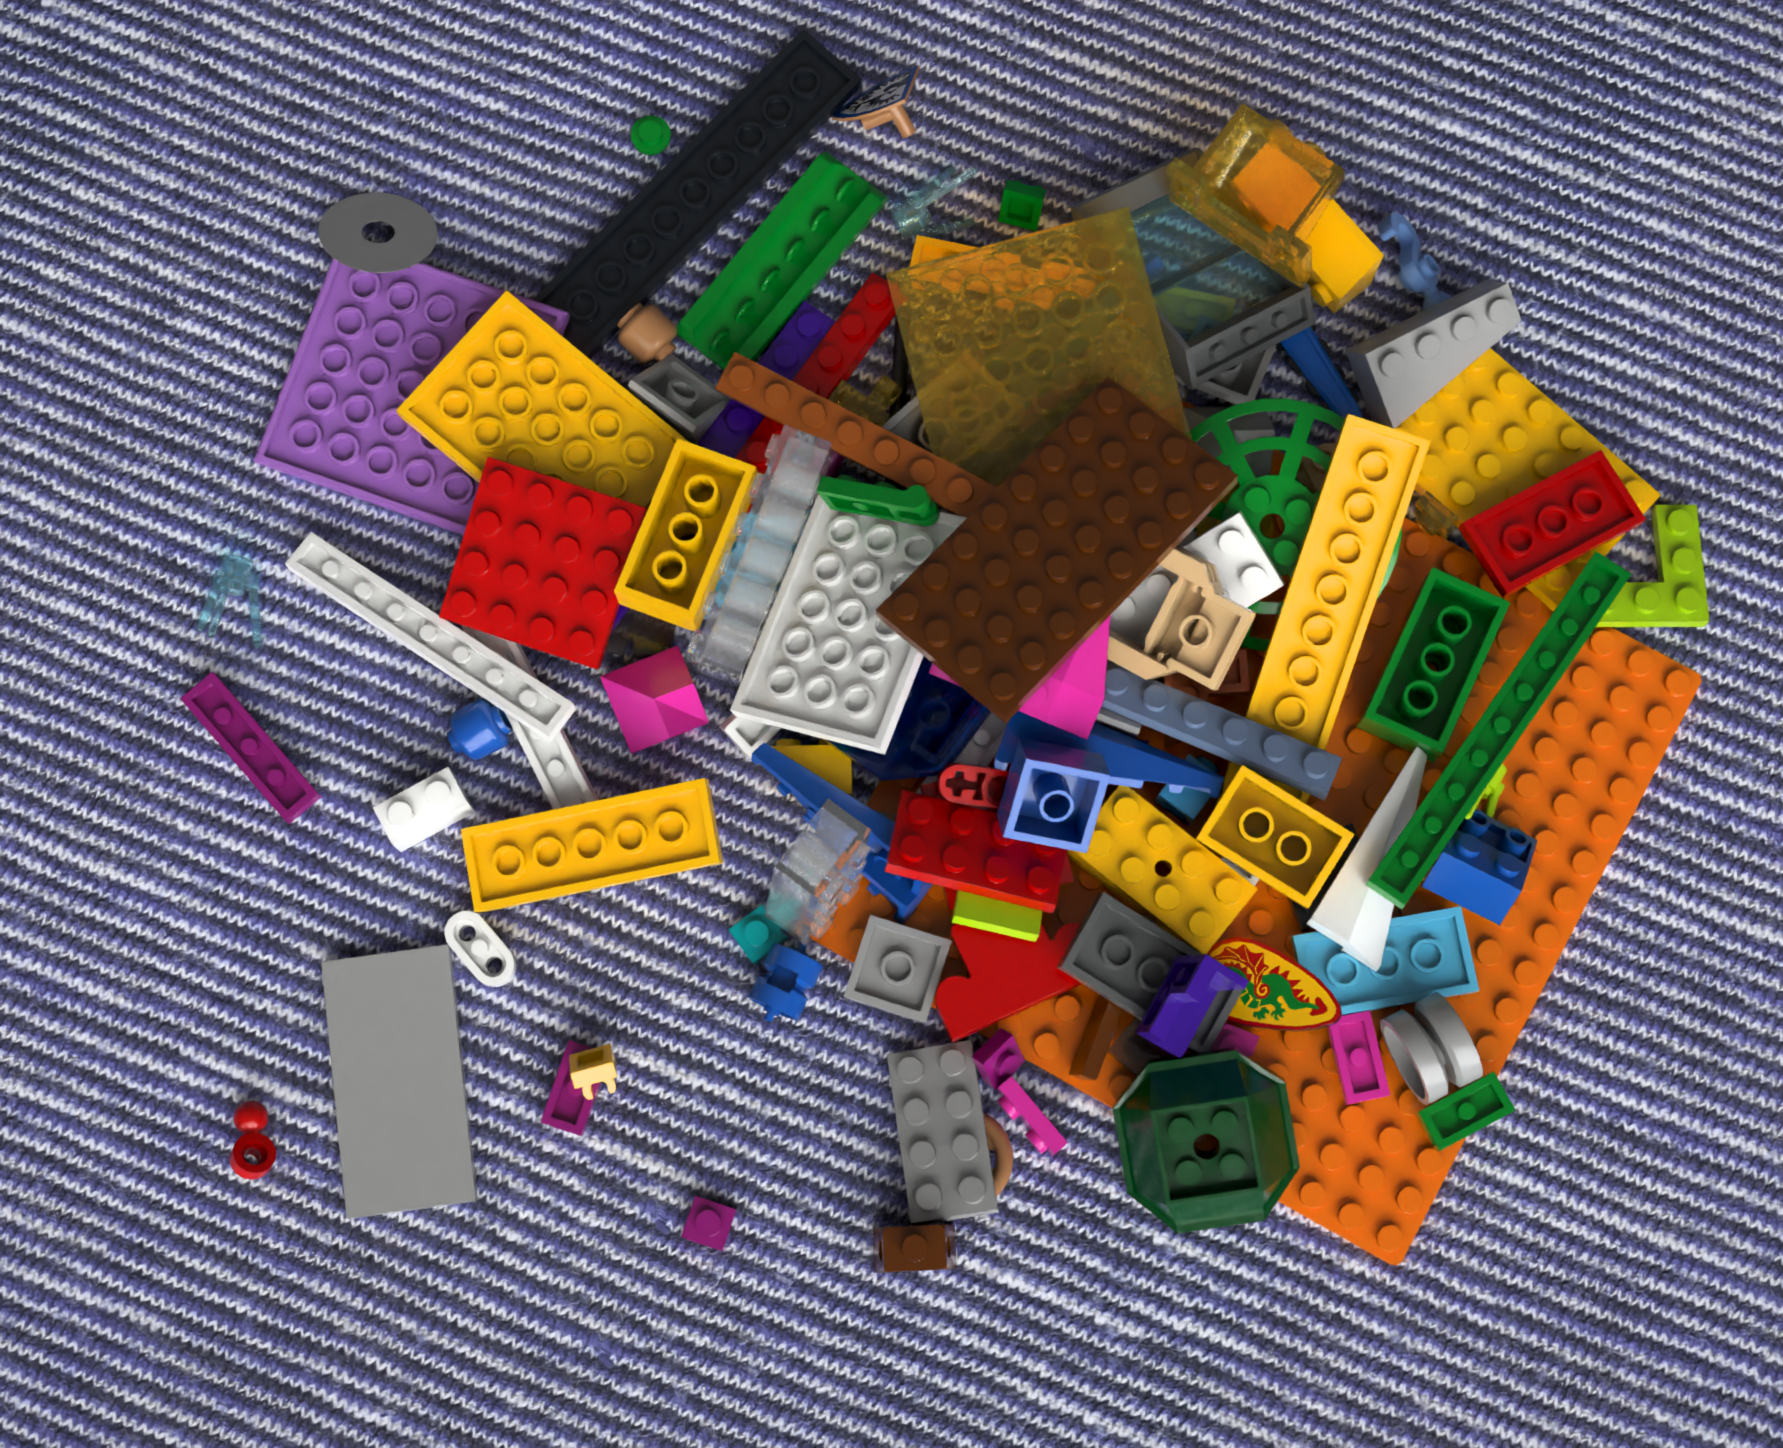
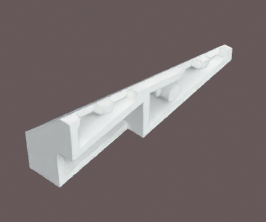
[1306,747,1427,971]

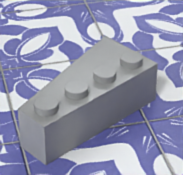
[1345,280,1522,429]

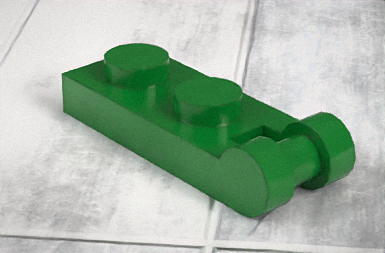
[816,475,940,526]

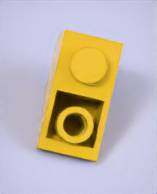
[771,739,853,797]

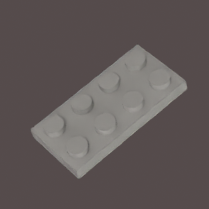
[887,1040,999,1226]

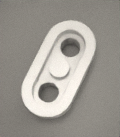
[444,911,516,987]

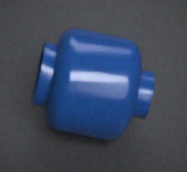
[447,698,513,760]

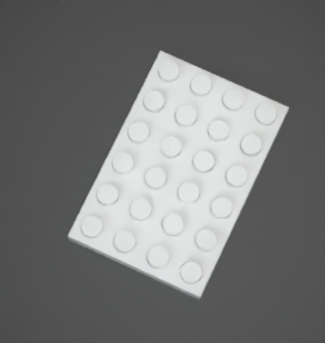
[730,494,967,755]

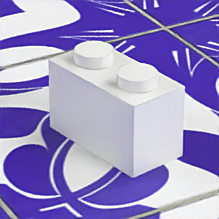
[373,767,475,852]

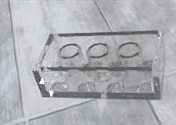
[765,799,871,946]

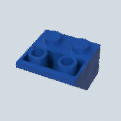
[1422,809,1538,925]

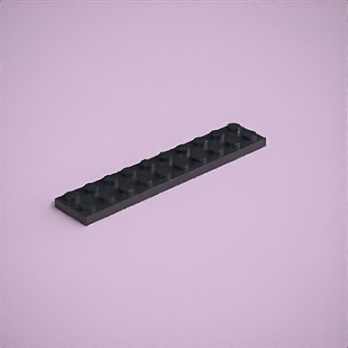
[532,29,862,359]

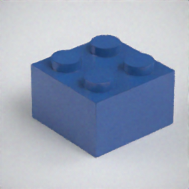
[997,737,1111,853]

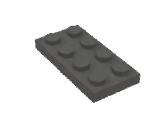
[1056,892,1243,1053]

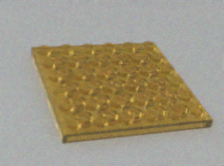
[886,207,1192,514]

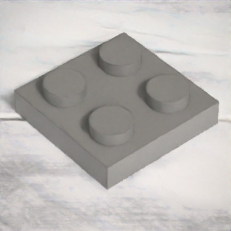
[844,915,952,1024]

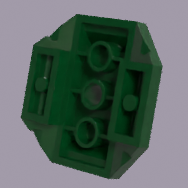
[1113,1047,1300,1234]

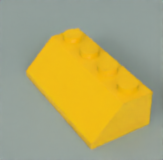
[1231,135,1384,314]

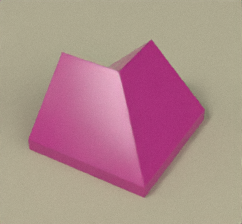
[600,645,709,754]

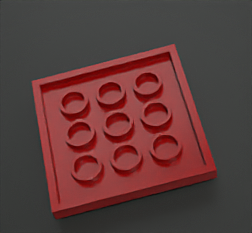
[439,457,648,669]

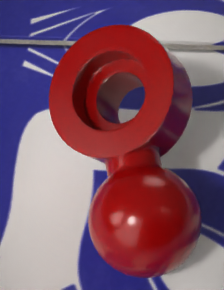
[229,1100,276,1180]

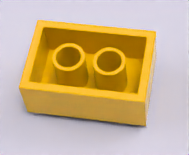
[1195,765,1355,908]

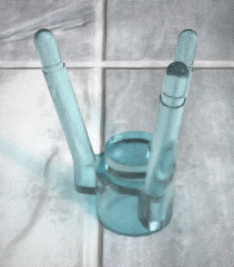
[890,166,977,240]
[196,555,262,649]

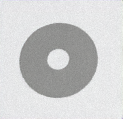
[318,192,438,273]

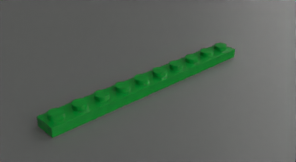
[1366,551,1631,909]

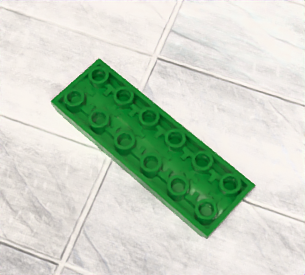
[677,151,889,370]

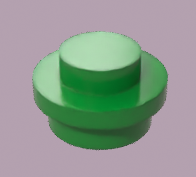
[631,115,671,156]

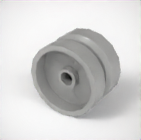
[1380,992,1483,1105]

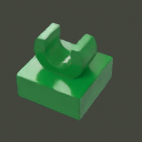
[998,180,1046,231]

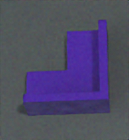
[1135,954,1249,1057]

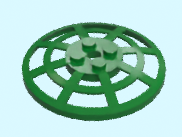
[1186,398,1402,651]

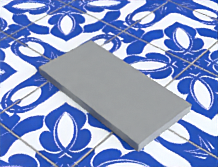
[321,944,478,1219]

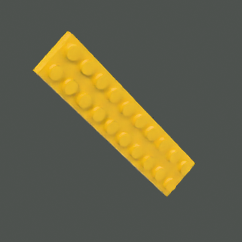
[1211,414,1430,813]

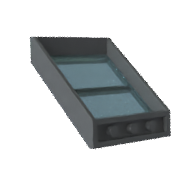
[1070,147,1316,388]

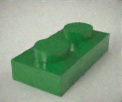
[1416,1072,1515,1152]

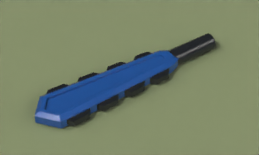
[1276,324,1361,419]

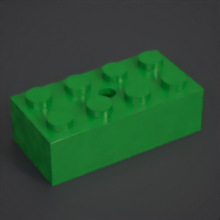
[1356,567,1511,763]

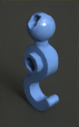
[1378,212,1451,311]

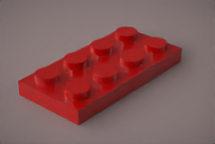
[1458,450,1646,598]
[884,790,1066,913]

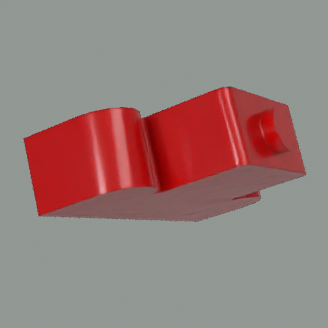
[935,922,1082,1043]

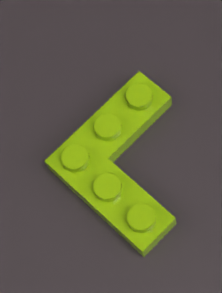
[1596,505,1709,627]

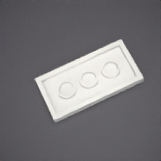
[1110,511,1285,647]

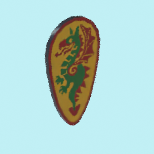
[1207,937,1342,1031]

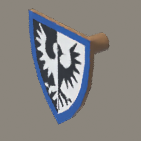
[831,65,920,138]

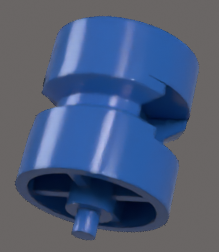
[748,941,824,1023]

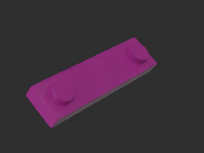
[180,671,321,824]

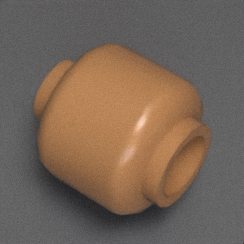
[617,303,678,364]

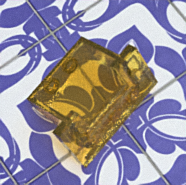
[1166,103,1345,288]

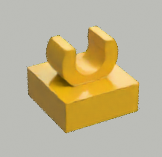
[569,1043,617,1100]

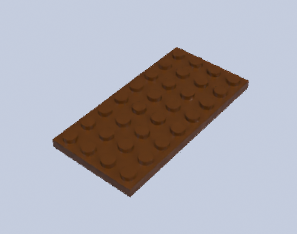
[876,376,1238,724]

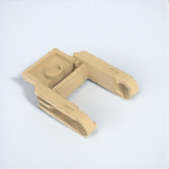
[1107,545,1257,691]

